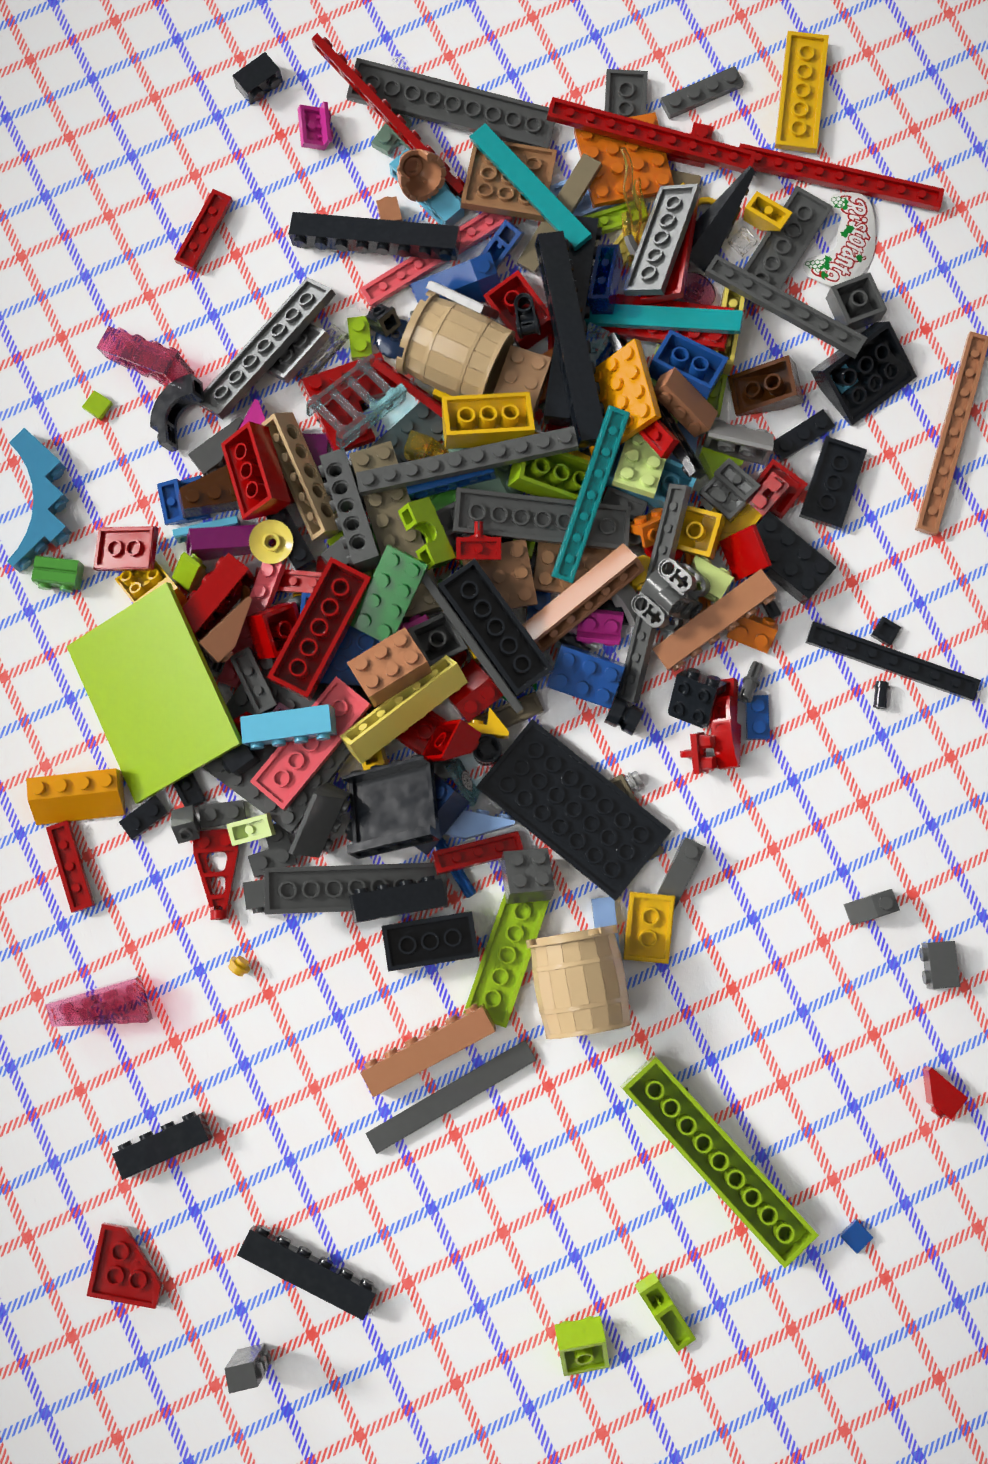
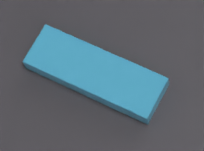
[172,515,241,543]

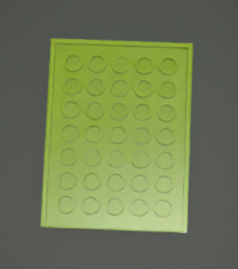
[66,582,242,804]

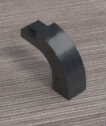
[150,374,204,452]

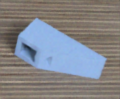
[444,807,515,840]

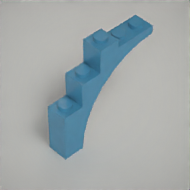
[7,427,72,573]

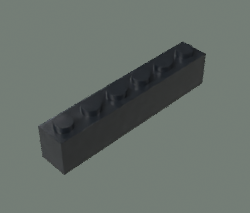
[237,1225,378,1320]

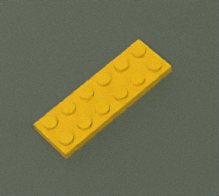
[774,31,829,153]

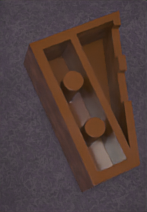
[179,465,239,518]

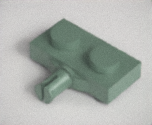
[371,112,412,156]

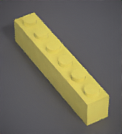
[340,655,468,764]

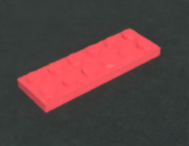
[250,676,372,811]

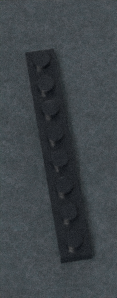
[608,333,706,479]

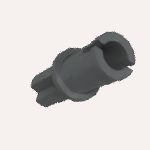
[738,661,763,703]

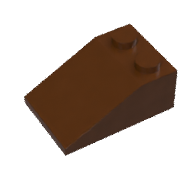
[728,355,804,417]

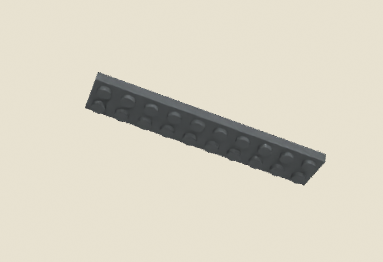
[346,58,555,148]

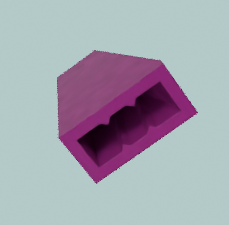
[185,525,274,561]

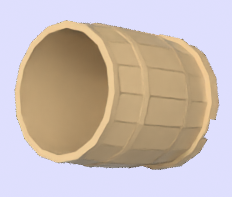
[395,290,515,396]
[526,925,632,1039]

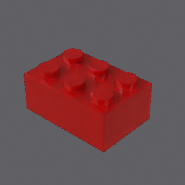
[483,270,553,350]

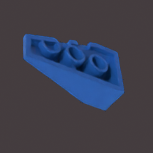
[411,252,501,303]

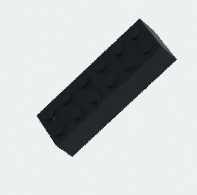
[438,558,554,697]

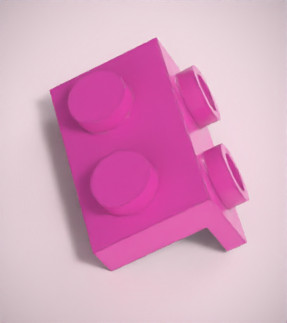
[297,101,333,151]

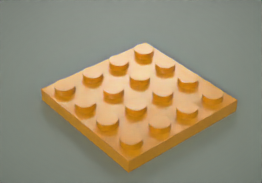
[589,338,661,456]

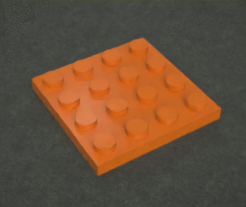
[574,112,674,208]

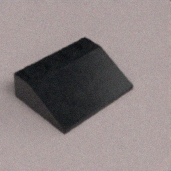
[811,321,917,426]

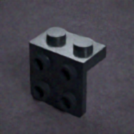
[668,668,727,729]

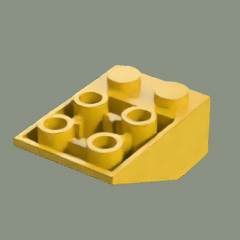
[115,560,187,607]

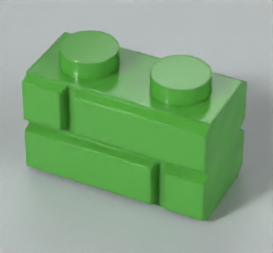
[31,556,84,593]

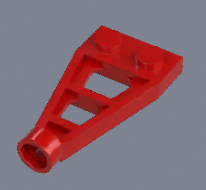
[193,828,240,920]

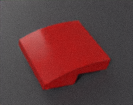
[719,524,772,582]

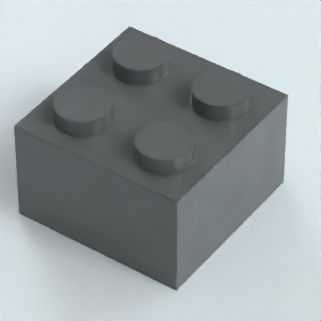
[825,272,887,331]
[500,848,555,904]

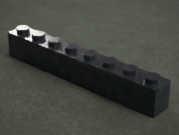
[288,212,461,261]

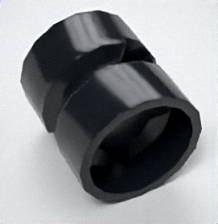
[604,696,644,736]
[473,734,501,767]

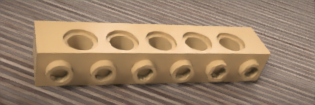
[262,412,340,541]

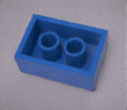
[649,329,728,400]
[547,643,625,709]

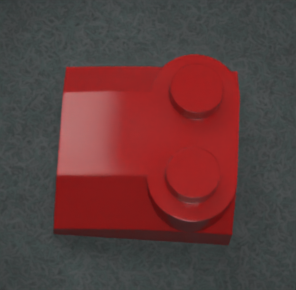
[756,459,808,519]

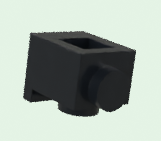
[365,304,402,337]

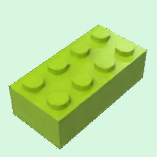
[508,453,590,501]

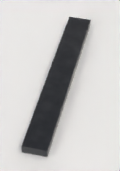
[805,621,981,701]

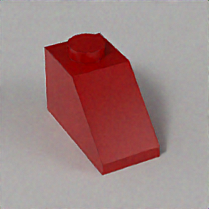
[922,1066,968,1120]

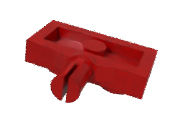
[456,521,501,561]

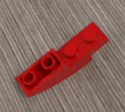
[710,678,741,770]

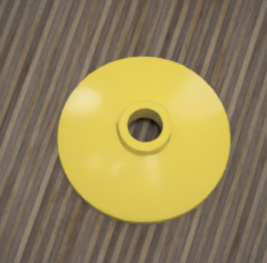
[249,520,294,564]

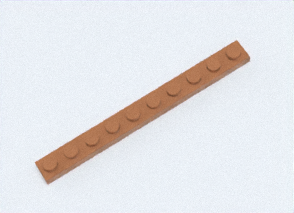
[914,331,988,536]

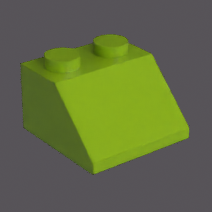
[554,1316,610,1376]

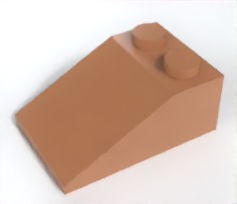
[198,596,252,663]

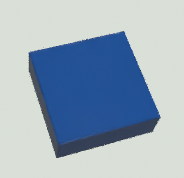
[839,1219,874,1254]

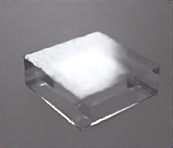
[728,226,758,257]

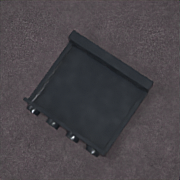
[342,755,441,859]

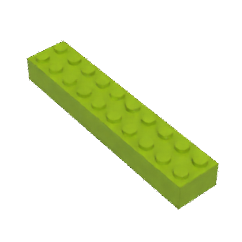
[620,1055,819,1268]

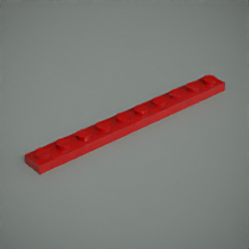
[311,33,465,198]
[547,97,756,173]
[739,143,945,212]

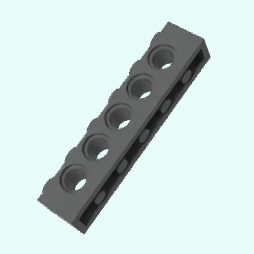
[318,448,381,573]

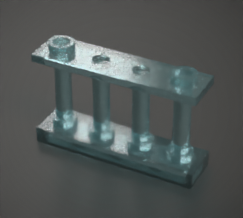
[306,354,407,450]

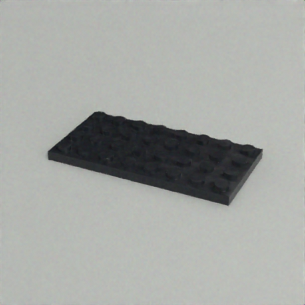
[476,719,672,901]

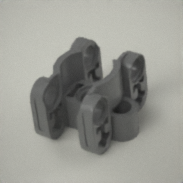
[631,558,710,632]

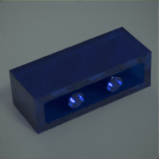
[587,244,623,315]

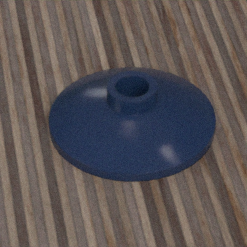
[375,319,408,359]

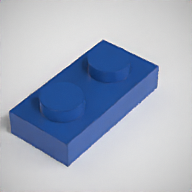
[745,695,770,740]

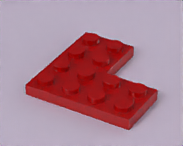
[302,352,398,452]

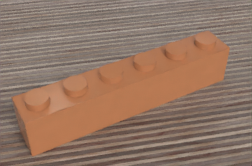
[523,543,645,653]
[652,569,777,672]
[360,1003,496,1097]

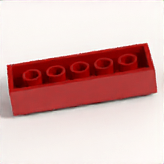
[267,557,371,701]

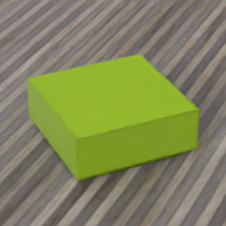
[82,390,113,421]

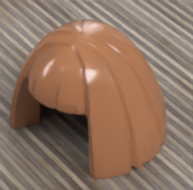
[397,149,446,202]

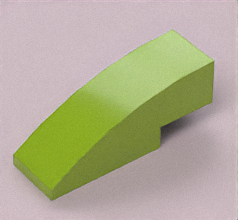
[635,1272,696,1352]

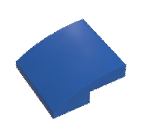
[157,475,211,526]

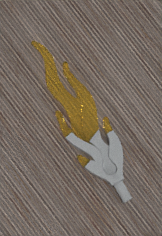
[621,147,649,269]

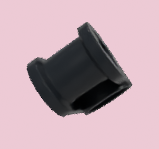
[514,293,541,339]

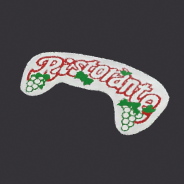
[803,192,876,286]

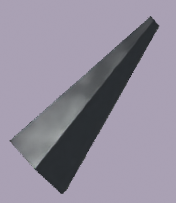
[689,165,757,273]

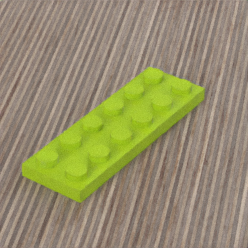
[463,893,550,1028]

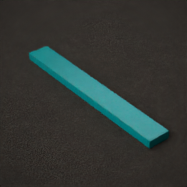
[469,123,592,251]
[585,303,744,334]
[551,405,630,583]

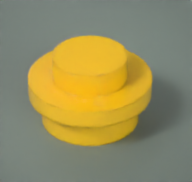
[228,956,250,977]

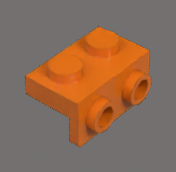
[629,508,663,548]
[726,614,778,654]

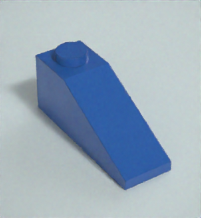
[479,219,525,270]

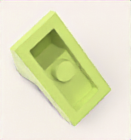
[226,813,276,846]

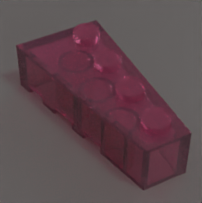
[96,326,195,387]
[45,975,153,1027]

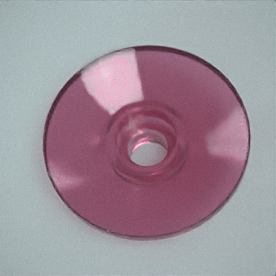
[682,271,716,305]

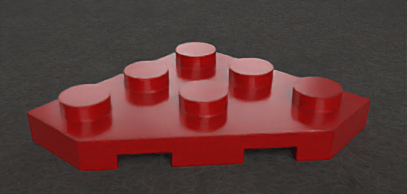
[86,1222,162,1309]

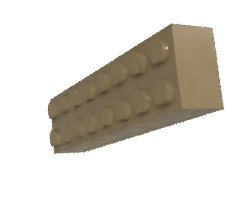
[349,441,443,623]

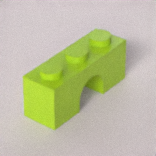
[398,497,456,571]

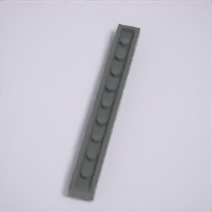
[356,426,579,496]
[617,484,692,704]

